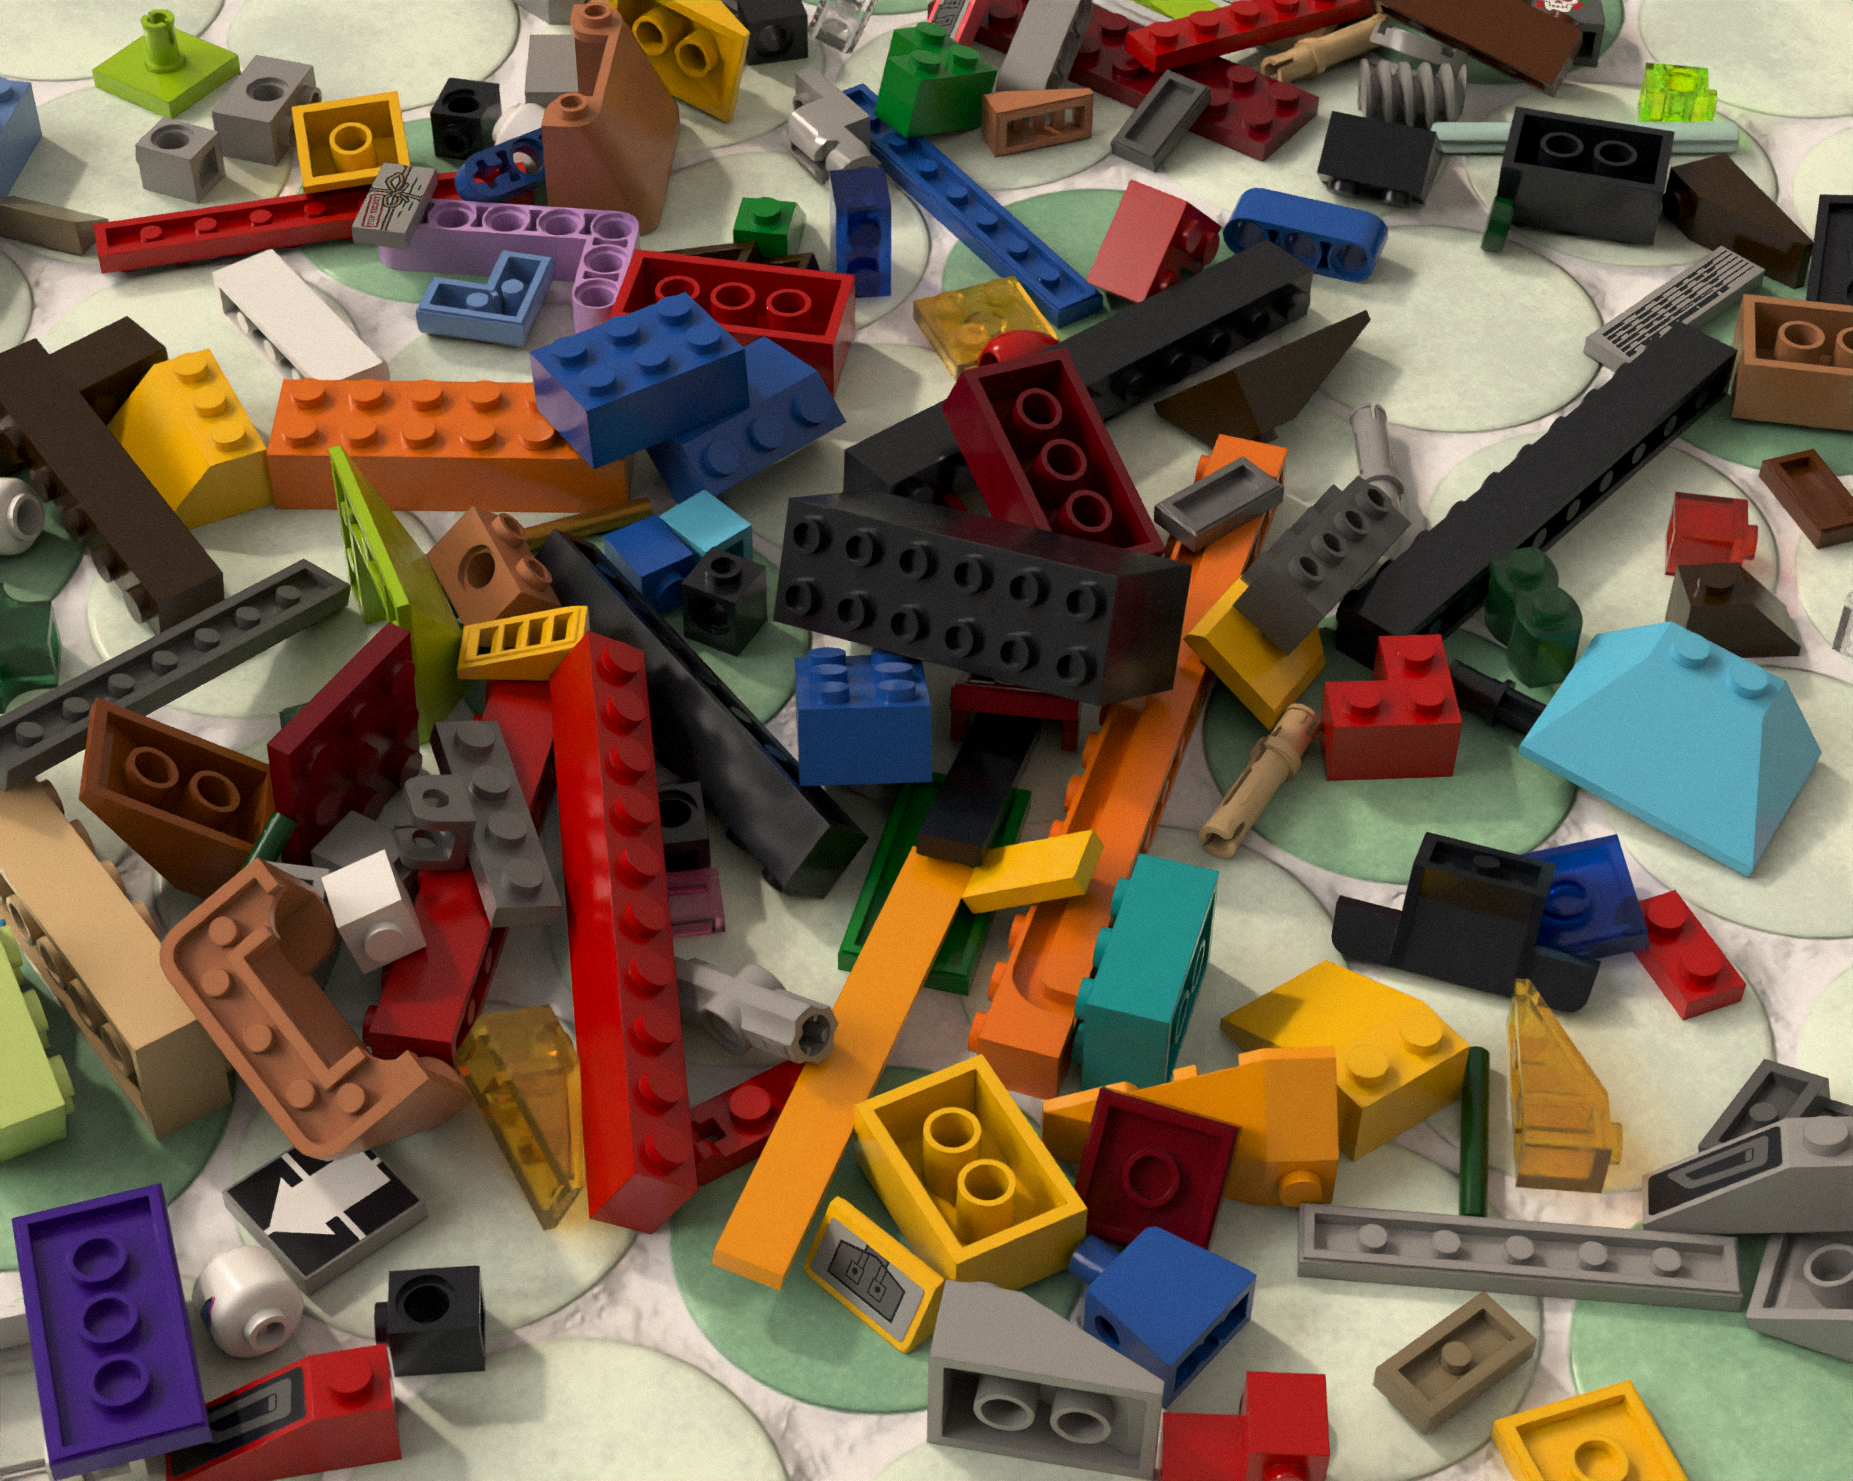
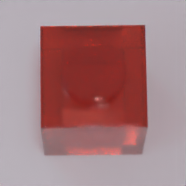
[1665,492,1758,576]

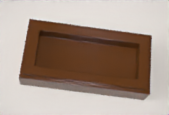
[1759,449,1853,549]

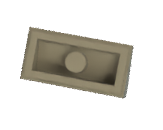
[0,196,109,256]

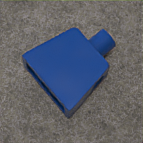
[1068,1227,1257,1409]

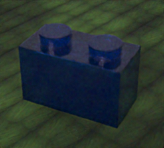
[829,167,892,298]

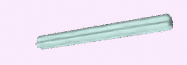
[1430,122,1740,153]

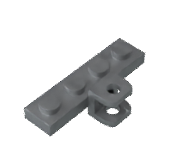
[393,720,563,928]

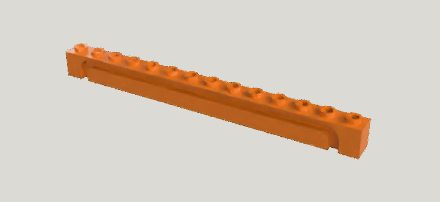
[968,434,1288,1100]

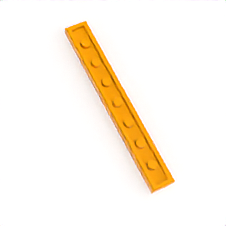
[711,846,974,1291]

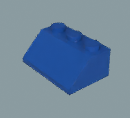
[646,336,846,504]

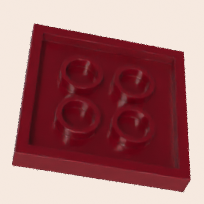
[267,622,423,867]

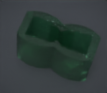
[1483,546,1583,689]

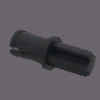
[1449,659,1547,735]

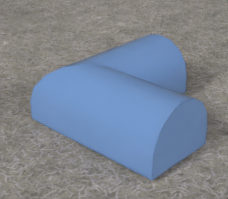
[416,250,556,347]

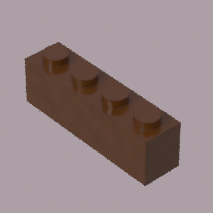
[1372,0,1583,97]

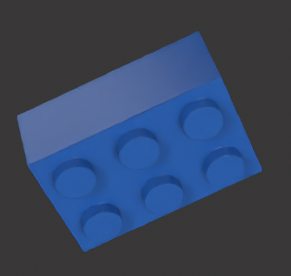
[529,292,750,469]
[795,647,932,786]

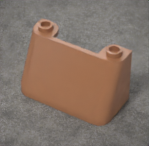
[541,2,680,237]
[159,857,476,1161]

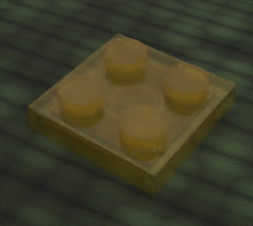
[913,276,1060,381]

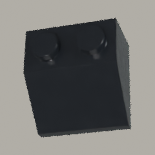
[1317,111,1443,209]

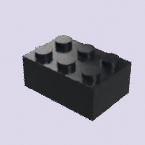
[1496,107,1675,245]

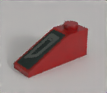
[165,1344,402,1481]

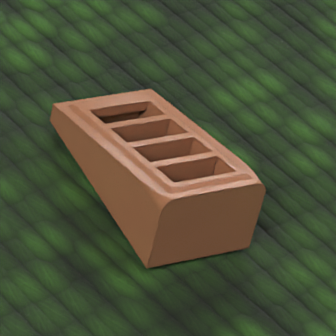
[981,88,1094,157]

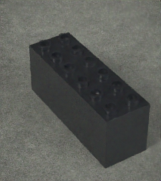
[773,489,1192,706]

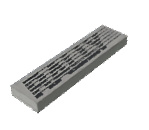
[1583,246,1765,372]

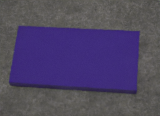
[11,1183,213,1481]

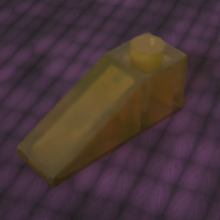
[1506,979,1623,1193]
[453,1004,584,1231]

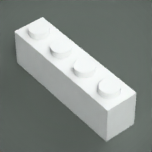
[212,249,390,383]

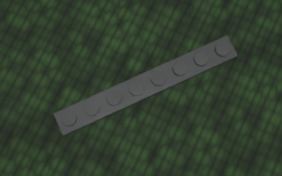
[0,559,351,793]

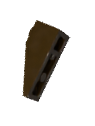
[1662,153,1813,289]

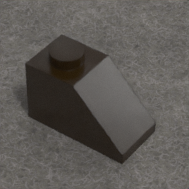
[1665,563,1801,658]

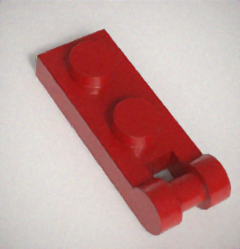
[690,1060,807,1186]

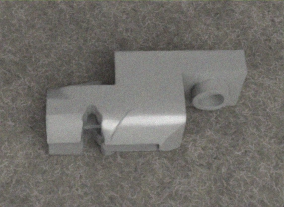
[789,66,881,204]

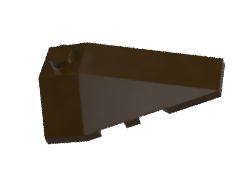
[1153,310,1371,447]

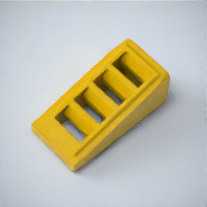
[457,606,590,681]

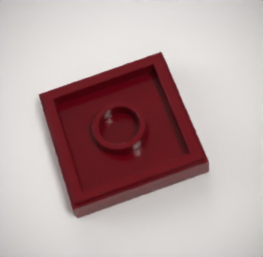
[1074,1086,1243,1251]

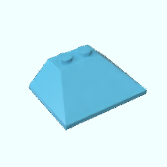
[1517,621,1822,878]

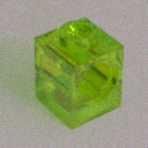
[1637,62,1717,122]

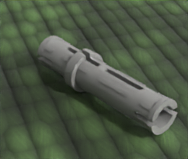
[1349,403,1404,514]

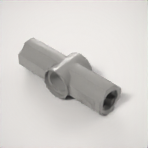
[674,956,839,1065]

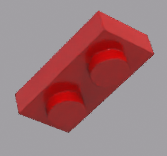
[1614,890,1746,1020]

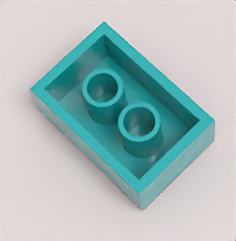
[1071,853,1220,1092]

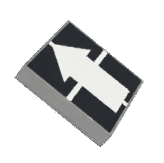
[222,1146,428,1296]

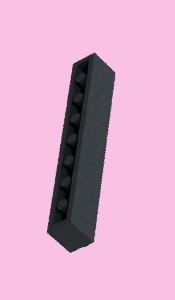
[535,529,869,899]

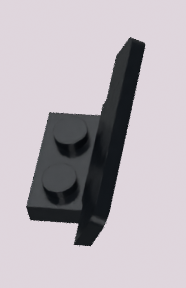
[1331,832,1601,1013]

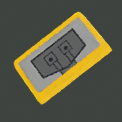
[804,1196,944,1354]

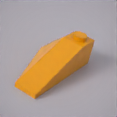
[1040,1046,1339,1208]

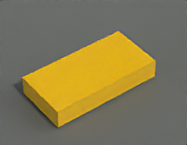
[962,829,1104,914]

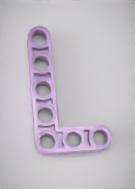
[378,199,641,334]

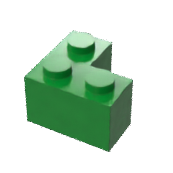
[874,22,998,138]

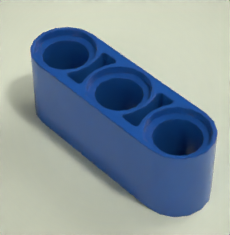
[1223,188,1388,282]

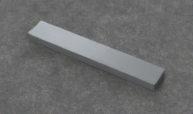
[1297,1203,1743,1312]

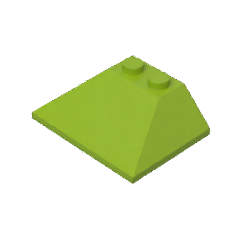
[328,445,471,745]

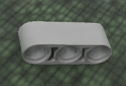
[996,0,1093,116]

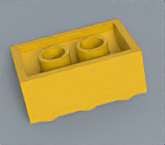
[107,349,274,530]

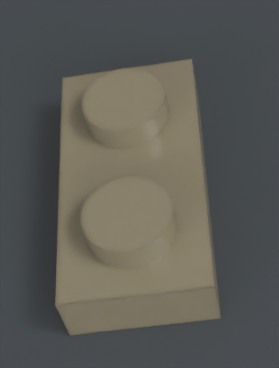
[1373,1291,1537,1436]

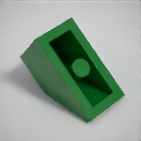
[733,197,806,258]

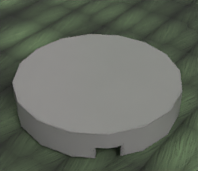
[1369,22,1470,72]

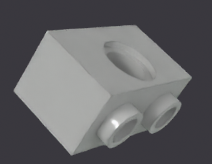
[211,55,322,166]

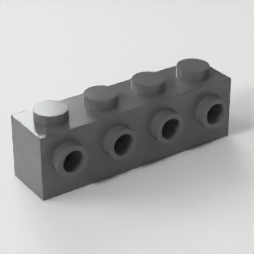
[1233,475,1412,656]

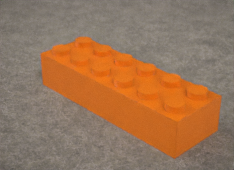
[266,378,635,513]

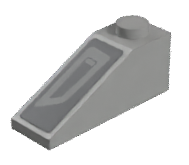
[1642,1116,1853,1234]

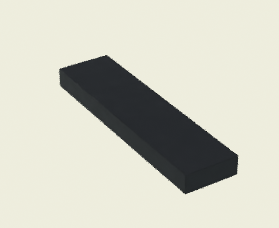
[916,712,1042,867]

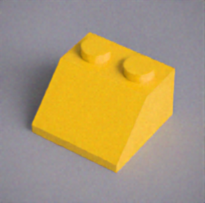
[291,91,411,194]

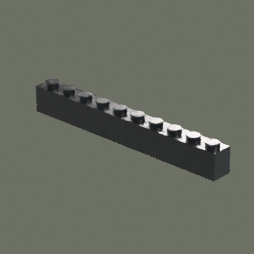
[843,239,1314,505]
[1335,321,1738,671]

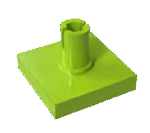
[92,9,241,119]

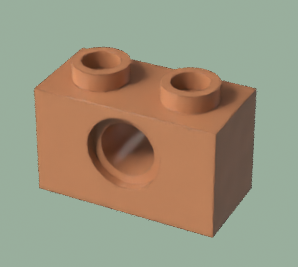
[426,505,562,650]

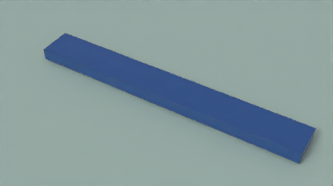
[842,83,1103,329]

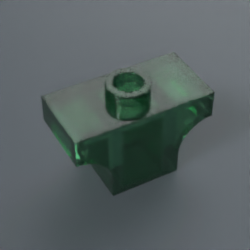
[0,583,62,714]

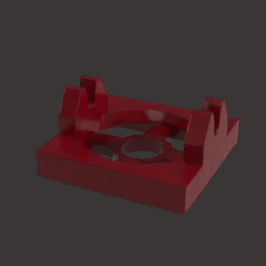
[949,671,1083,751]

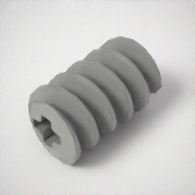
[1357,59,1467,129]

